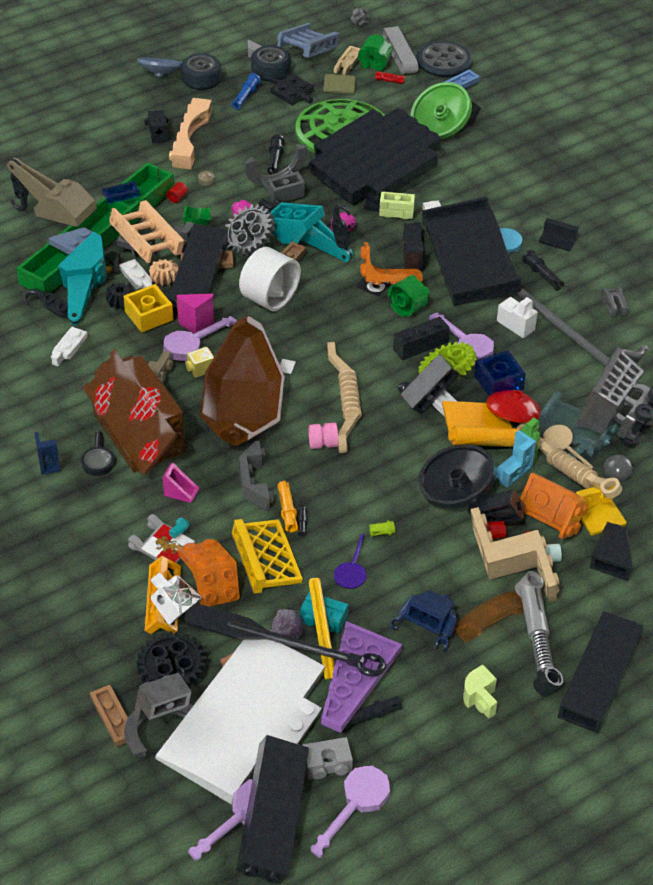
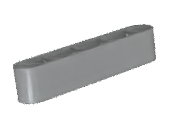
[382,26,418,75]

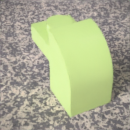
[463,665,497,719]

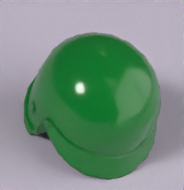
[182,205,211,226]

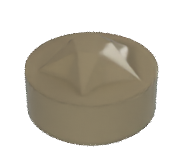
[198,171,215,186]

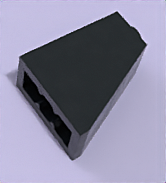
[590,521,632,581]

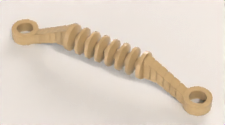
[327,342,362,453]
[517,423,622,498]

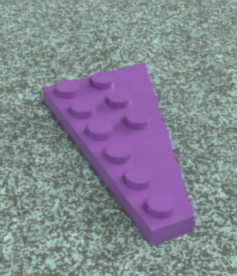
[321,621,402,733]

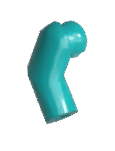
[169,518,190,539]

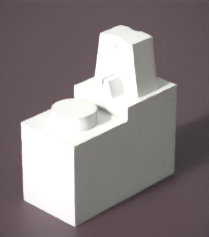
[497,297,538,338]

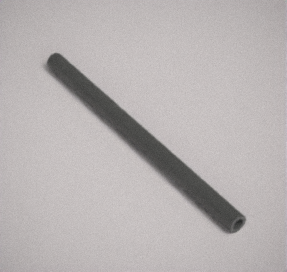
[515,287,610,367]

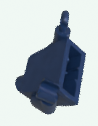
[390,591,457,652]

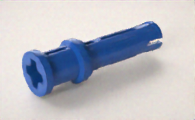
[231,73,261,110]

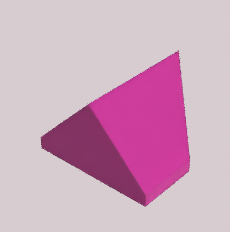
[163,462,199,503]

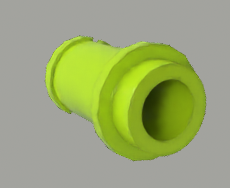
[369,520,395,537]

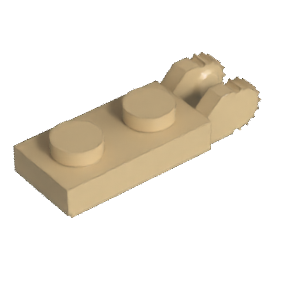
[334,46,360,75]

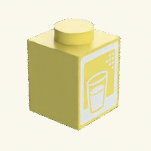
[185,347,214,378]

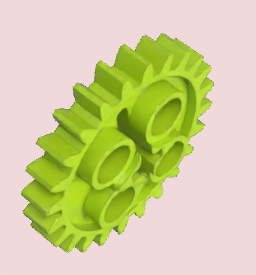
[418,342,477,379]

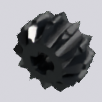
[106,282,135,310]

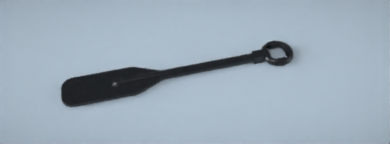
[185,604,386,677]

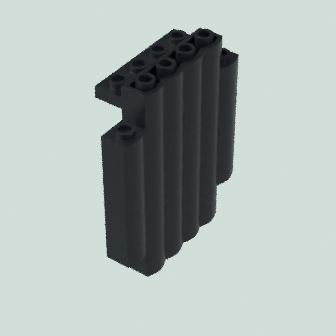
[309,108,441,204]

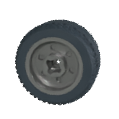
[251,45,291,81]
[181,53,222,90]

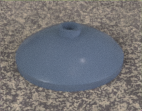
[137,58,182,77]

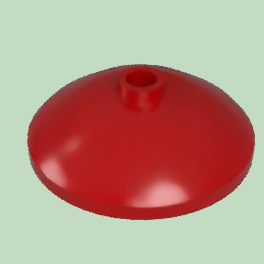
[486,390,542,423]

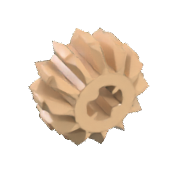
[149,259,178,287]

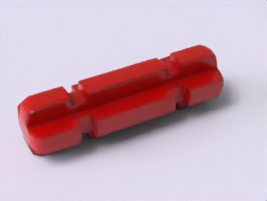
[375,71,405,84]

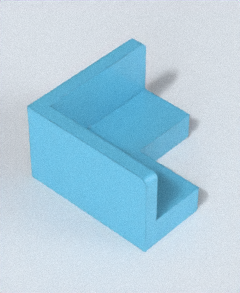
[495,430,536,488]

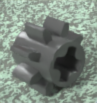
[351,8,369,26]

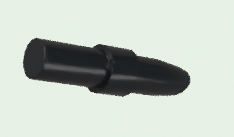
[297,506,307,537]

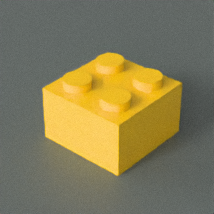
[124,284,173,333]

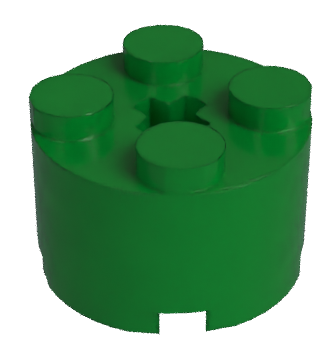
[358,35,393,71]
[388,275,430,317]

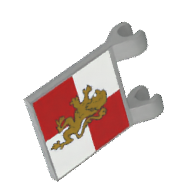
[128,514,195,569]

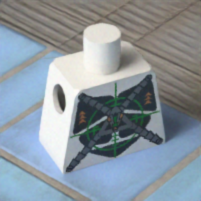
[150,573,202,625]

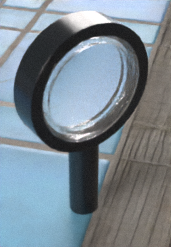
[81,431,115,476]

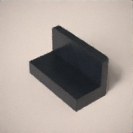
[539,218,579,252]

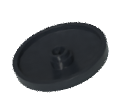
[418,444,496,509]

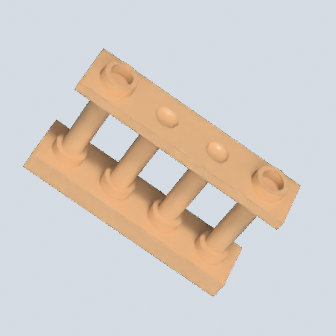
[109,200,184,263]

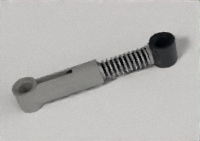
[515,571,563,697]

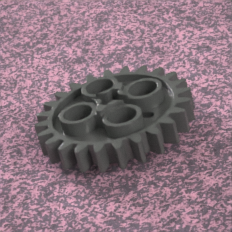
[226,204,276,257]

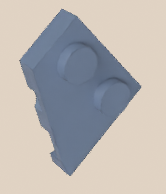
[49,228,92,255]

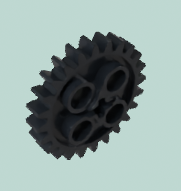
[136,631,207,689]

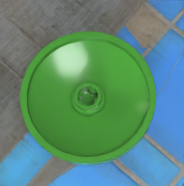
[411,82,472,139]

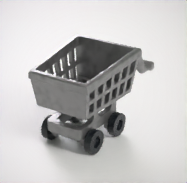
[576,345,653,447]

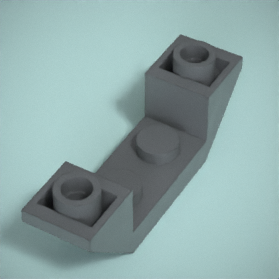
[239,441,273,511]

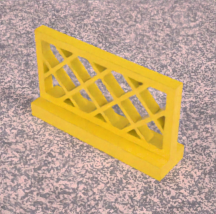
[232,519,303,594]

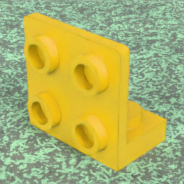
[576,486,626,535]

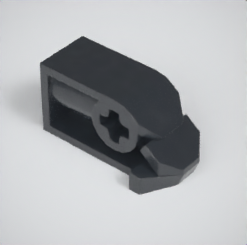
[144,110,168,144]
[468,489,526,524]

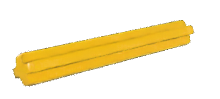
[309,578,335,680]

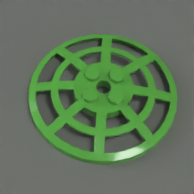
[295,99,385,153]

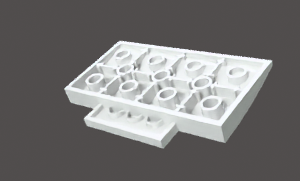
[155,639,325,804]

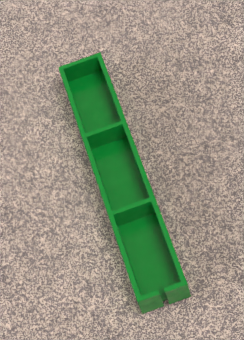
[16,162,174,293]

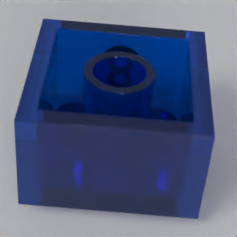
[474,350,526,396]

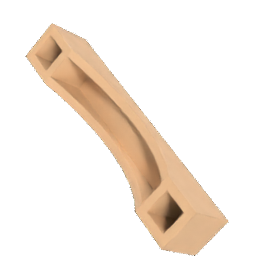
[169,98,212,169]

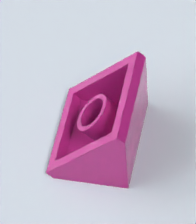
[177,294,214,334]

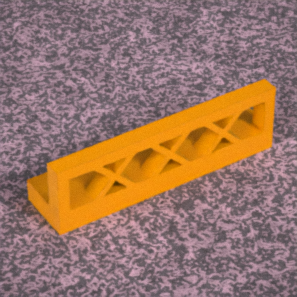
[145,556,181,634]

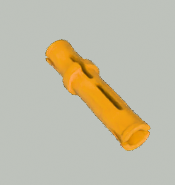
[277,481,298,533]

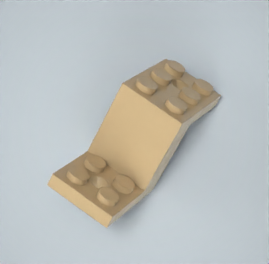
[471,507,559,603]

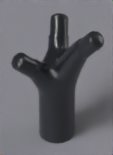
[106,252,121,275]

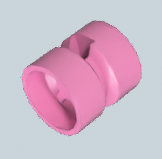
[308,422,338,449]

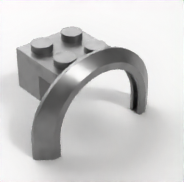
[124,673,193,758]

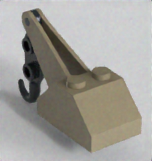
[7,158,97,227]

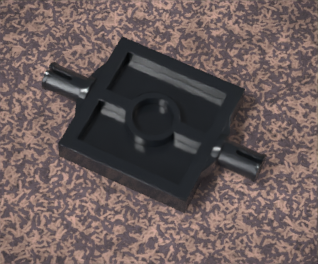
[270,73,314,106]

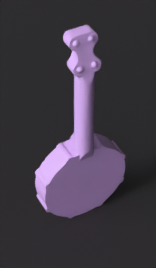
[429,312,494,364]
[163,316,237,361]
[311,766,390,858]
[188,779,252,861]

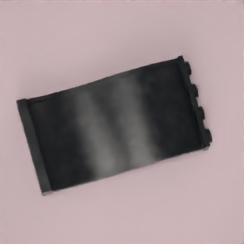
[422,196,521,306]

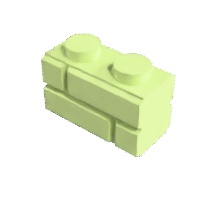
[379,192,415,220]

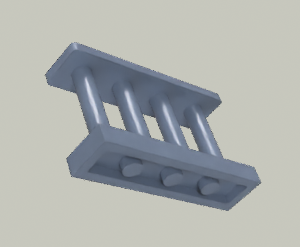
[277,23,340,58]

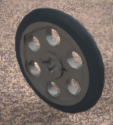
[416,41,473,76]

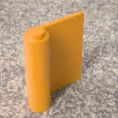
[442,401,520,447]

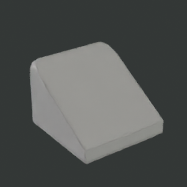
[248,40,262,57]

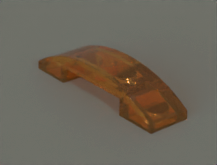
[454,591,524,643]

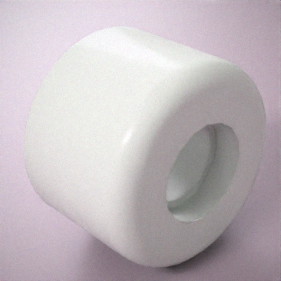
[239,247,301,311]

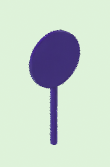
[334,534,366,589]

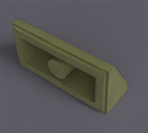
[323,74,355,94]

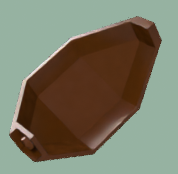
[200,316,285,446]

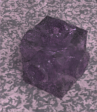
[270,609,304,639]

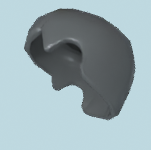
[603,454,633,482]

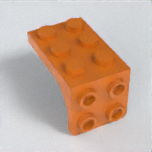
[360,242,422,285]
[520,473,589,539]
[178,539,239,606]

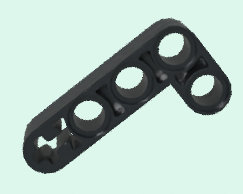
[403,222,423,271]

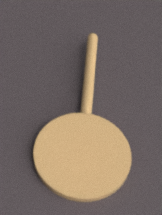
[542,425,593,469]

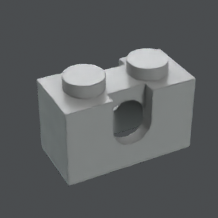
[303,737,353,780]

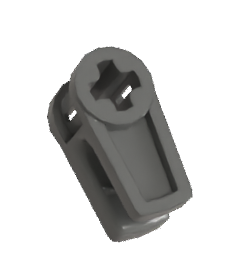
[601,286,628,318]

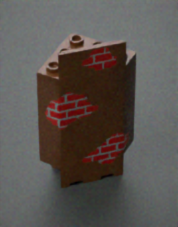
[83,349,185,475]

